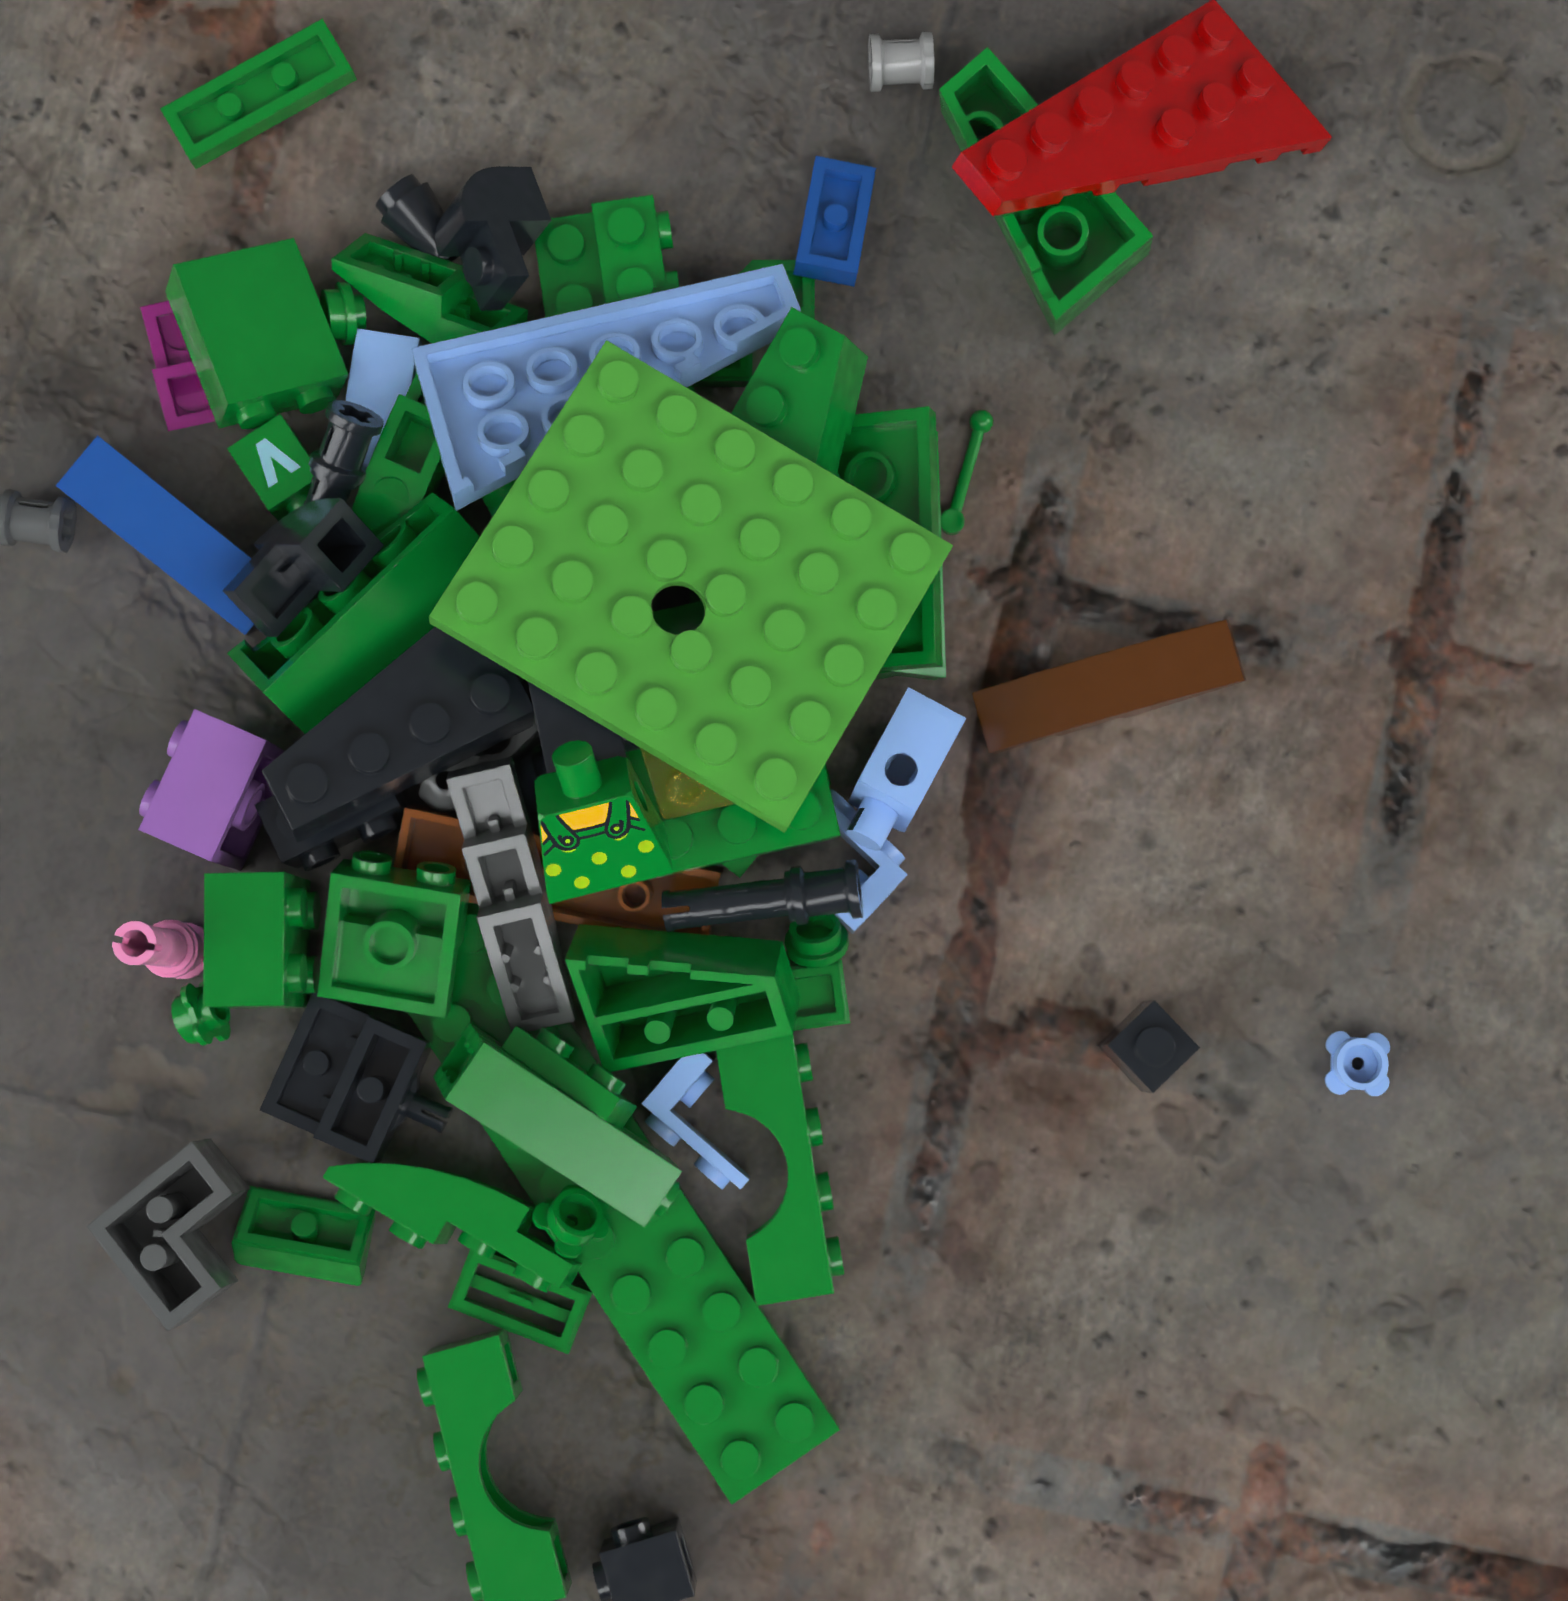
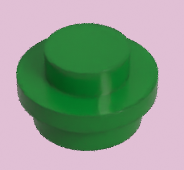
[320,282,366,346]
[784,914,849,968]

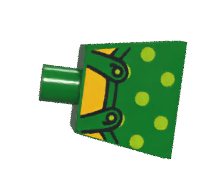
[534,740,673,904]

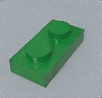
[501,1026,637,1128]

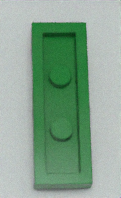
[160,18,357,169]

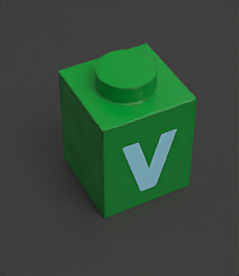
[227,414,313,521]

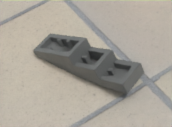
[446,757,576,1032]

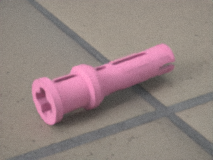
[112,920,204,979]

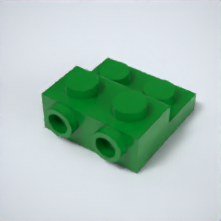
[535,195,679,318]
[317,851,471,1018]

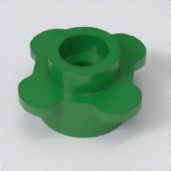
[171,981,231,1046]
[532,1185,609,1260]

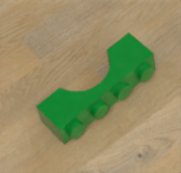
[716,1035,844,1306]
[417,1328,572,1601]

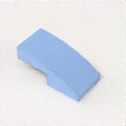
[346,328,422,467]

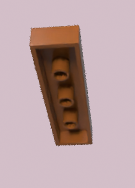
[394,803,723,935]

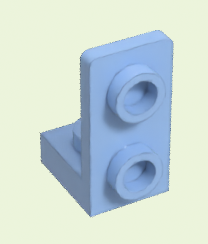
[830,789,908,934]
[642,1053,750,1189]

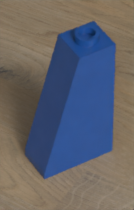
[55,435,260,635]

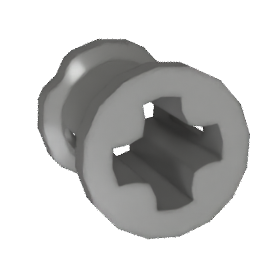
[868,32,935,92]

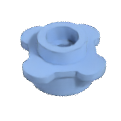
[1325,1031,1390,1096]

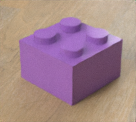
[138,709,284,871]

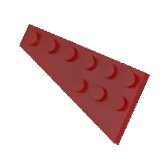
[952,0,1332,216]

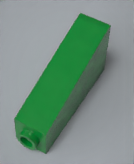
[433,1022,682,1227]

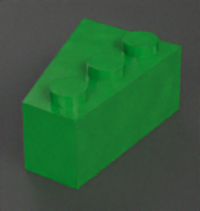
[731,307,868,479]
[565,924,800,1072]

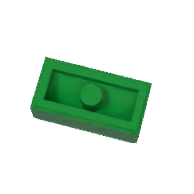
[231,1186,376,1286]

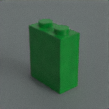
[165,238,349,429]

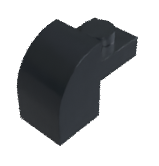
[435,166,552,311]
[223,498,384,637]

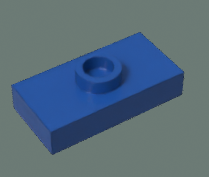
[793,156,876,287]

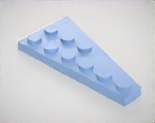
[411,264,801,511]

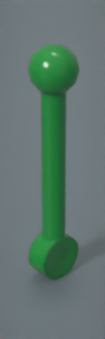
[941,409,994,535]

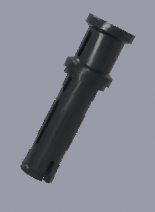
[303,400,384,505]
[662,859,863,932]

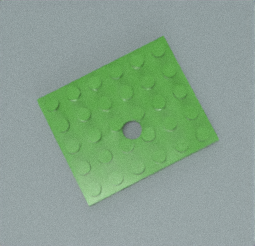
[429,340,953,833]

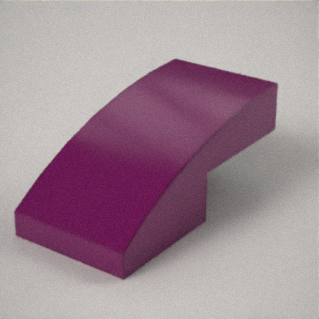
[140,301,215,431]

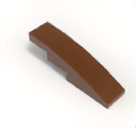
[972,619,1246,754]

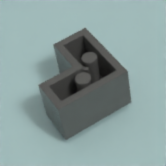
[86,1138,250,1331]

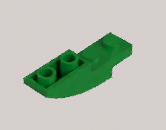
[352,373,445,536]
[322,1163,582,1293]

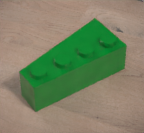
[939,47,1153,336]
[227,493,480,734]

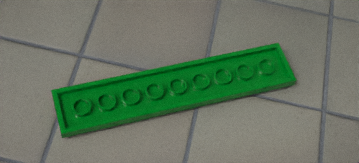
[408,902,840,1505]

